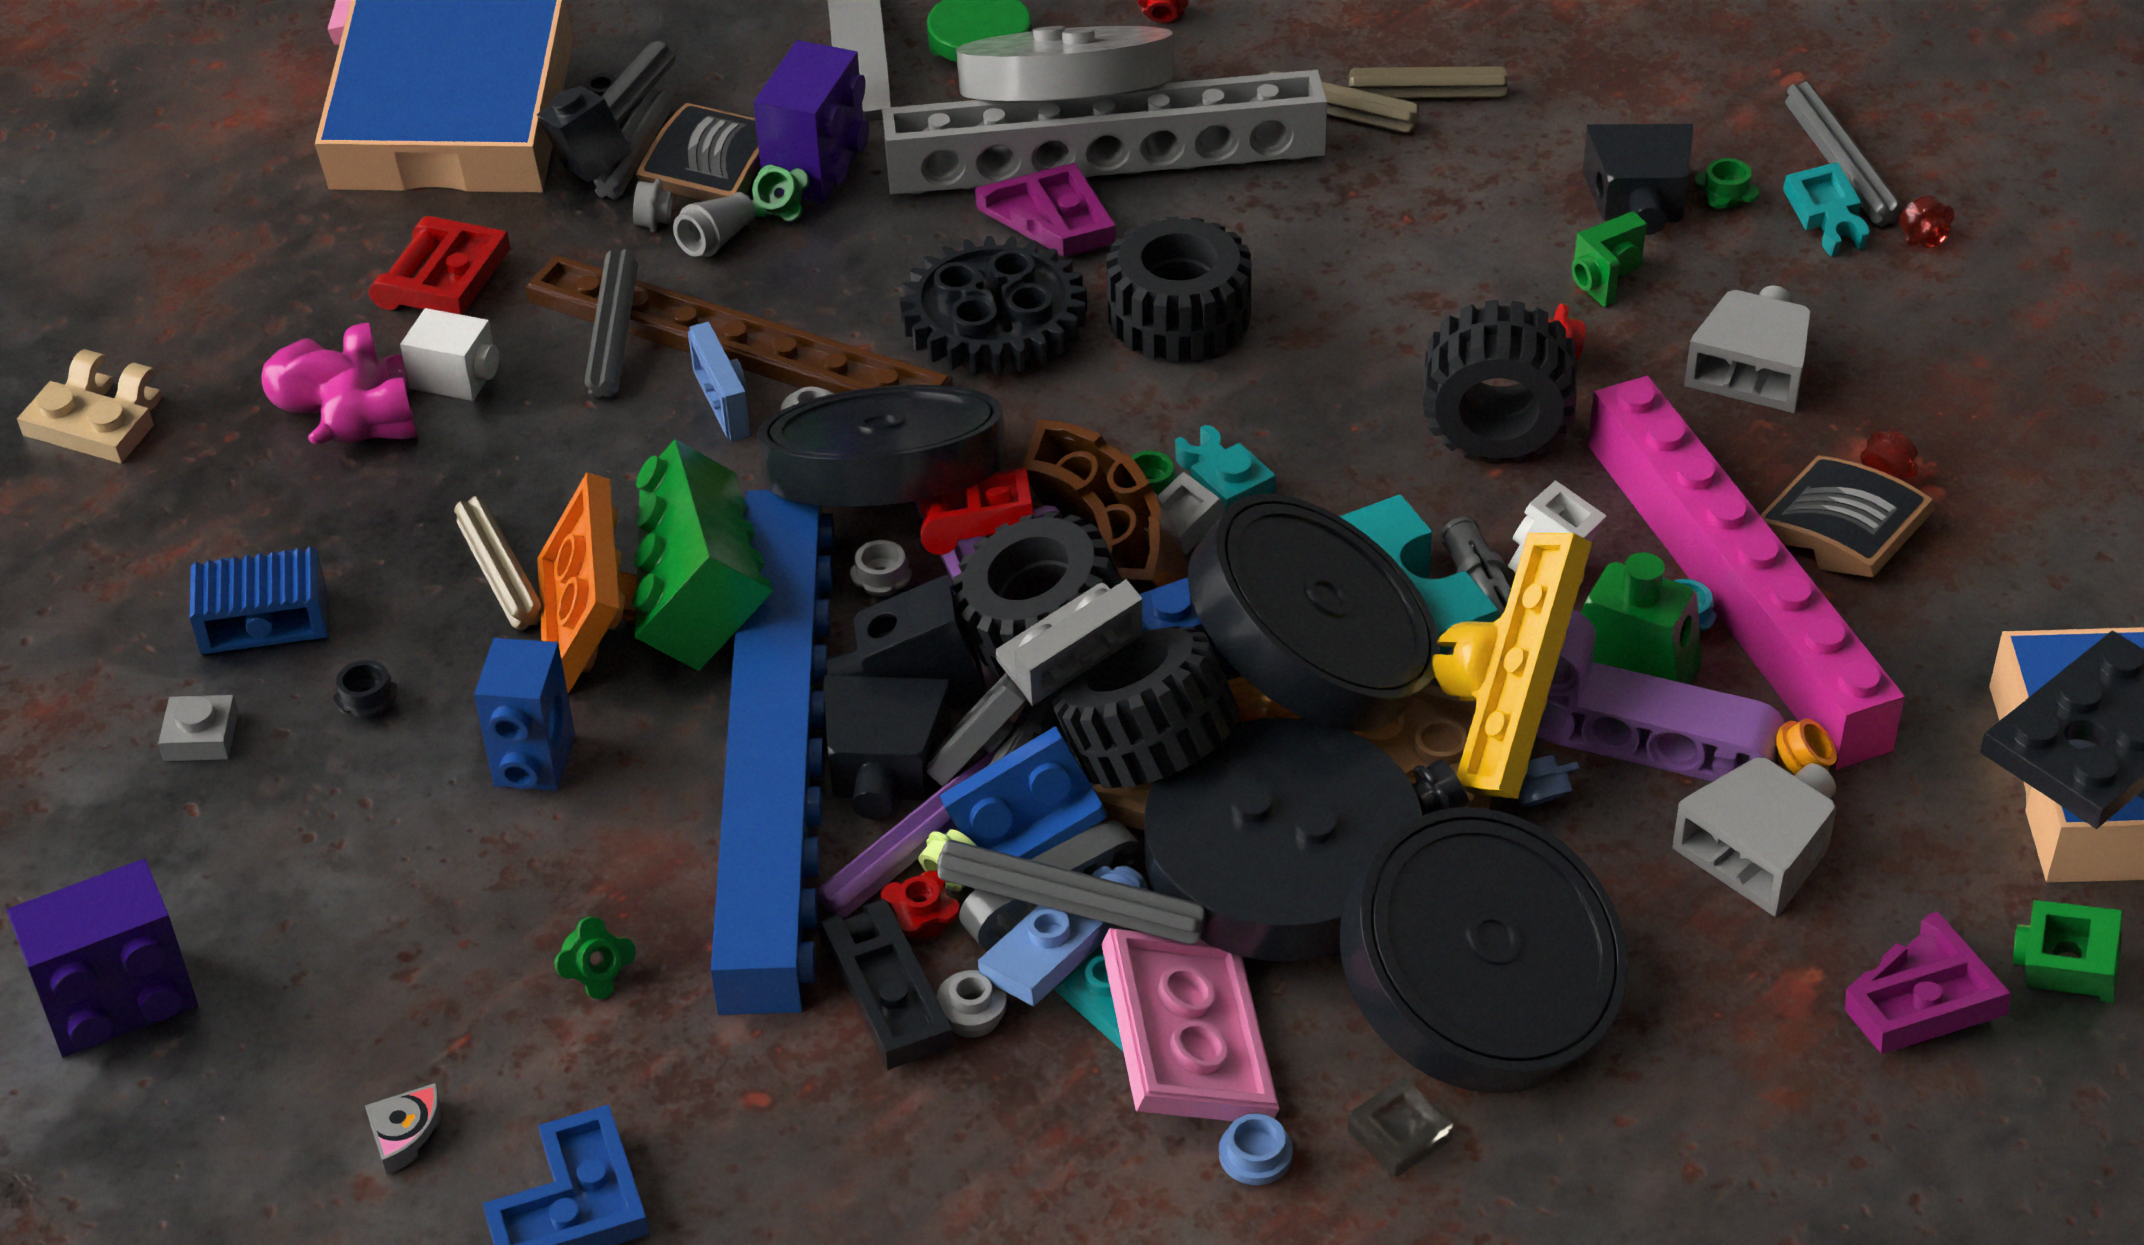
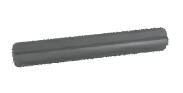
[1785,81,1903,228]
[937,840,1206,945]

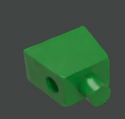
[1581,552,1702,685]

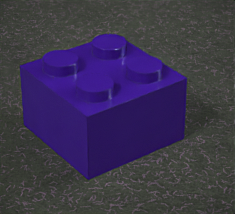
[753,40,869,203]
[6,858,199,1058]

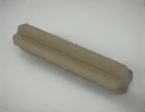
[1348,66,1508,99]
[1270,71,1419,134]
[454,496,542,630]

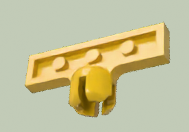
[1432,533,1592,799]

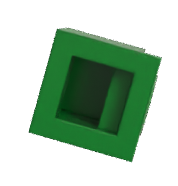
[2013,900,2123,1004]

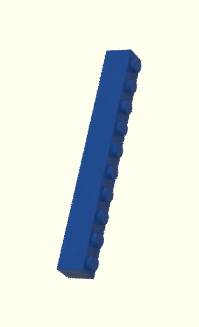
[711,490,835,1015]

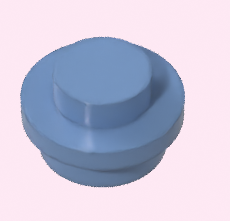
[1219,1113,1293,1185]

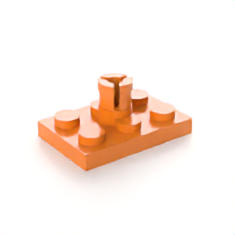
[537,472,637,694]

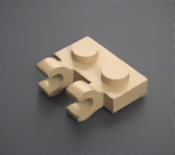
[17,349,162,464]

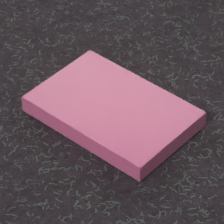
[1101,928,1280,1121]

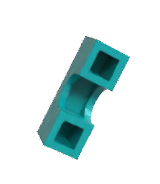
[1339,494,1498,679]

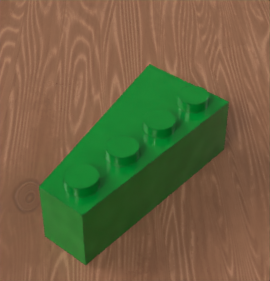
[632,439,774,671]

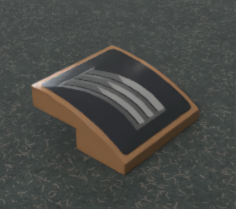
[636,103,761,201]
[1760,455,1935,577]

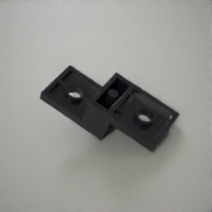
[1980,630,2144,829]

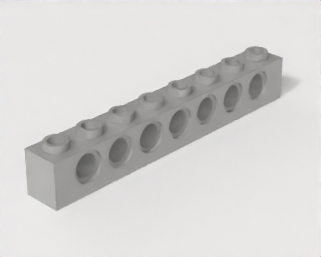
[882,69,1327,195]

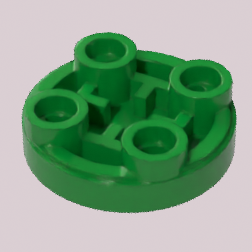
[927,0,1032,62]

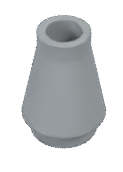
[673,192,755,257]

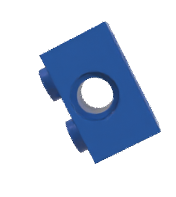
[474,638,575,791]

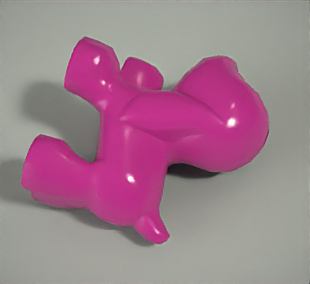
[262,322,417,445]

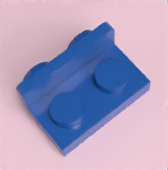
[939,726,1108,860]

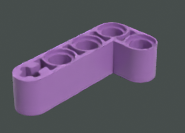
[1536,610,1784,782]

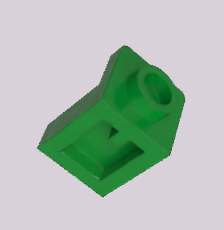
[1572,211,1647,307]

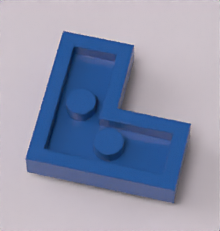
[482,1104,649,1245]

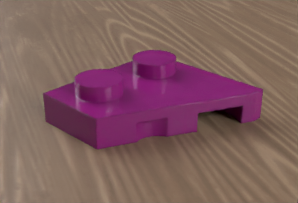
[975,163,1116,257]
[1845,911,2011,1055]

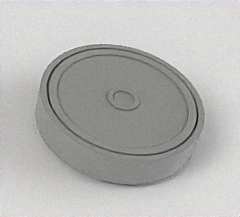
[956,26,1176,101]

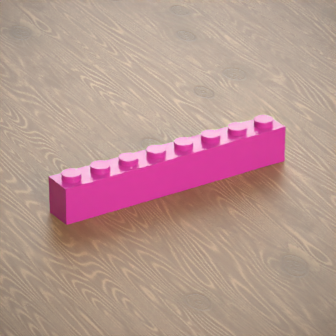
[1588,375,1905,770]

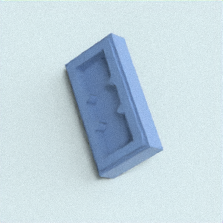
[688,321,751,442]
[978,906,1120,1007]

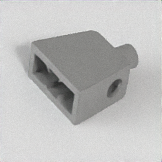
[1684,286,1810,413]
[1672,757,1837,917]

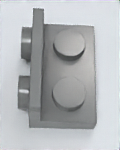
[996,579,1143,706]

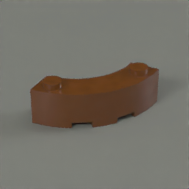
[1020,419,1186,594]

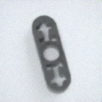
[959,820,1144,950]

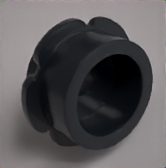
[334,660,398,719]
[1412,759,1469,815]

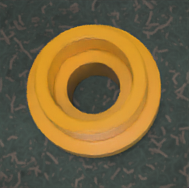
[1776,718,1837,775]

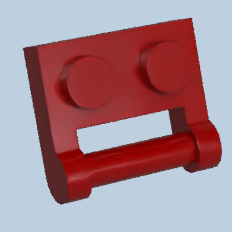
[368,216,511,315]
[919,468,1034,555]

